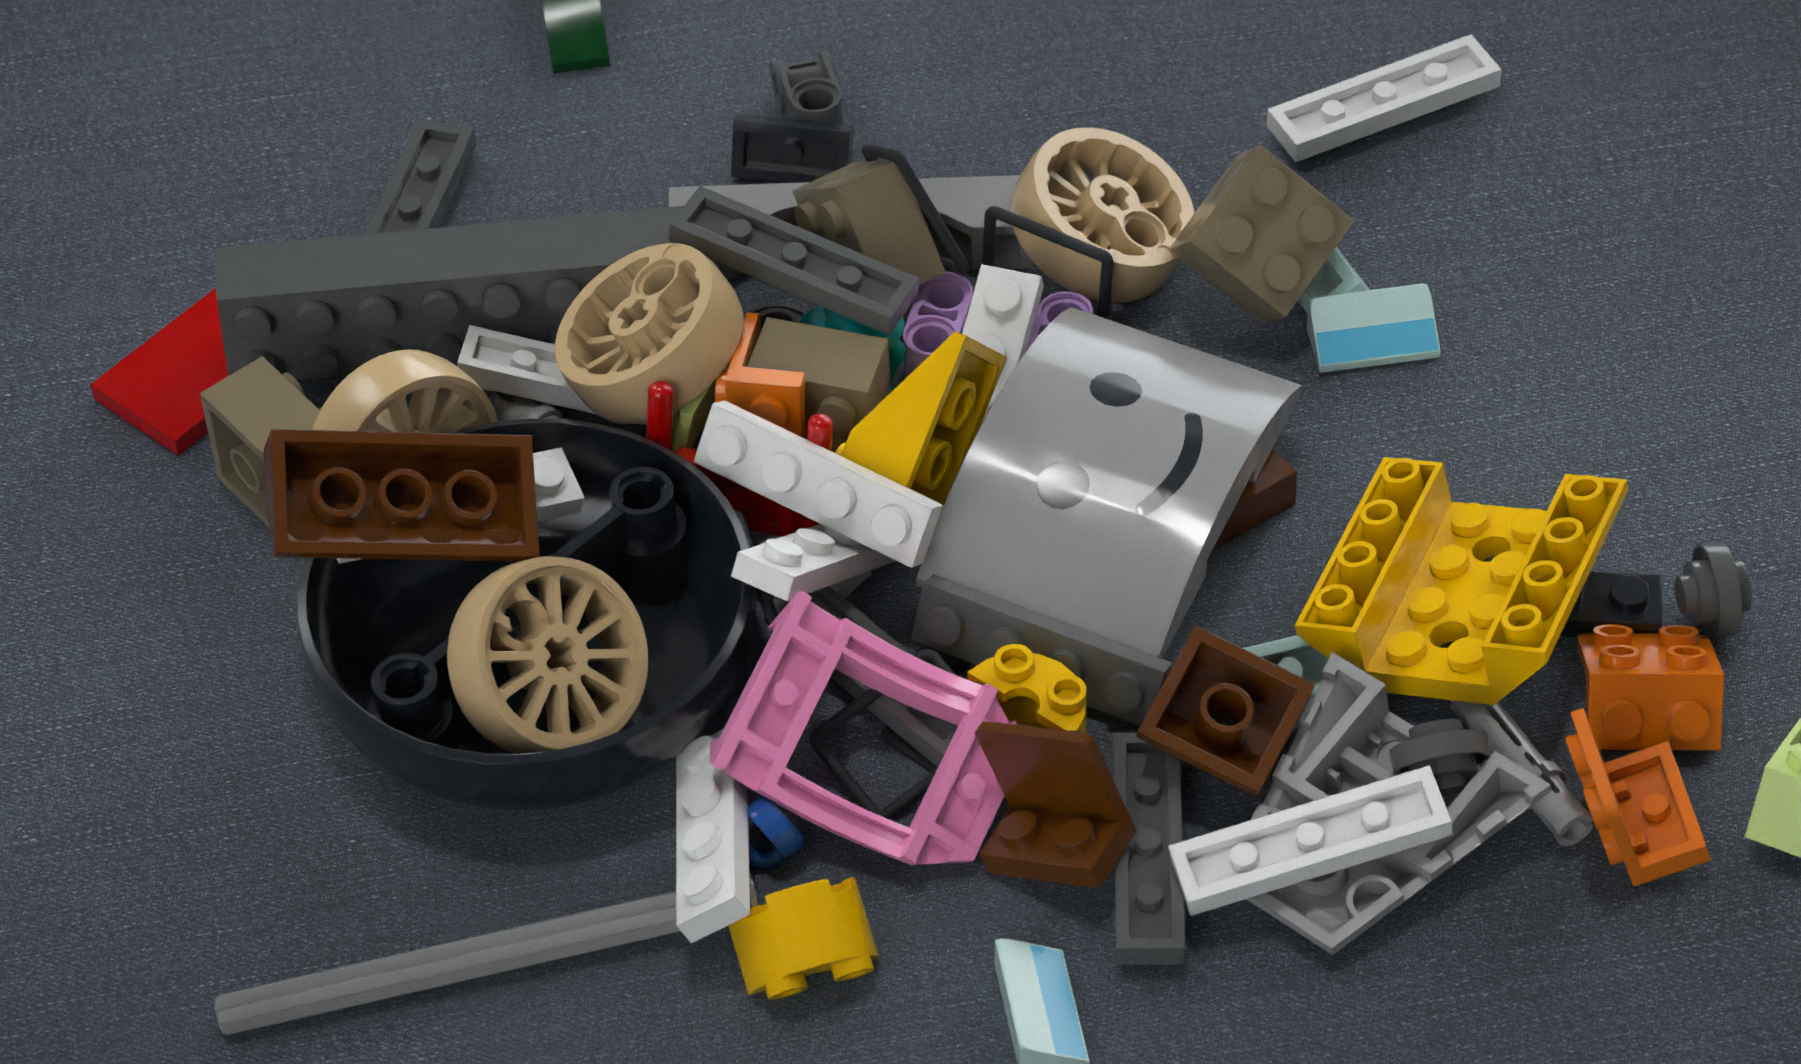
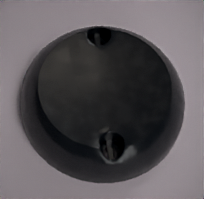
[297,419,756,810]

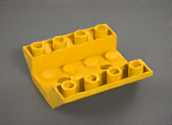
[1295,457,1629,705]

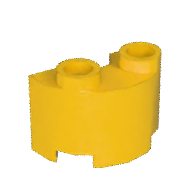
[967,644,1087,733]
[728,877,880,1000]

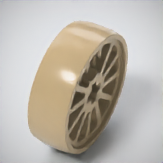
[1010,128,1195,303]
[555,243,744,424]
[313,349,498,433]
[447,556,648,754]

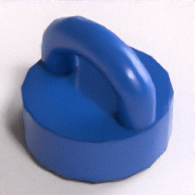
[747,794,805,869]

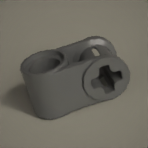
[770,50,844,125]

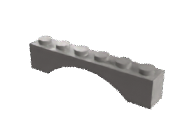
[669,175,1032,279]

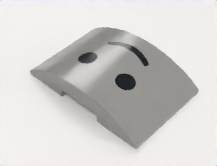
[916,307,1302,659]

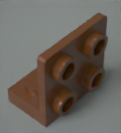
[975,721,1137,889]

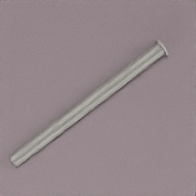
[215,871,758,1035]

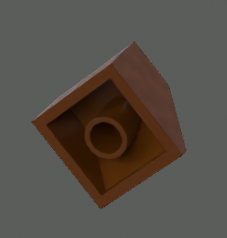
[1136,625,1315,797]

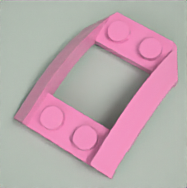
[710,590,1017,865]

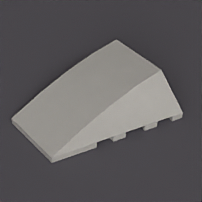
[1246,652,1551,955]

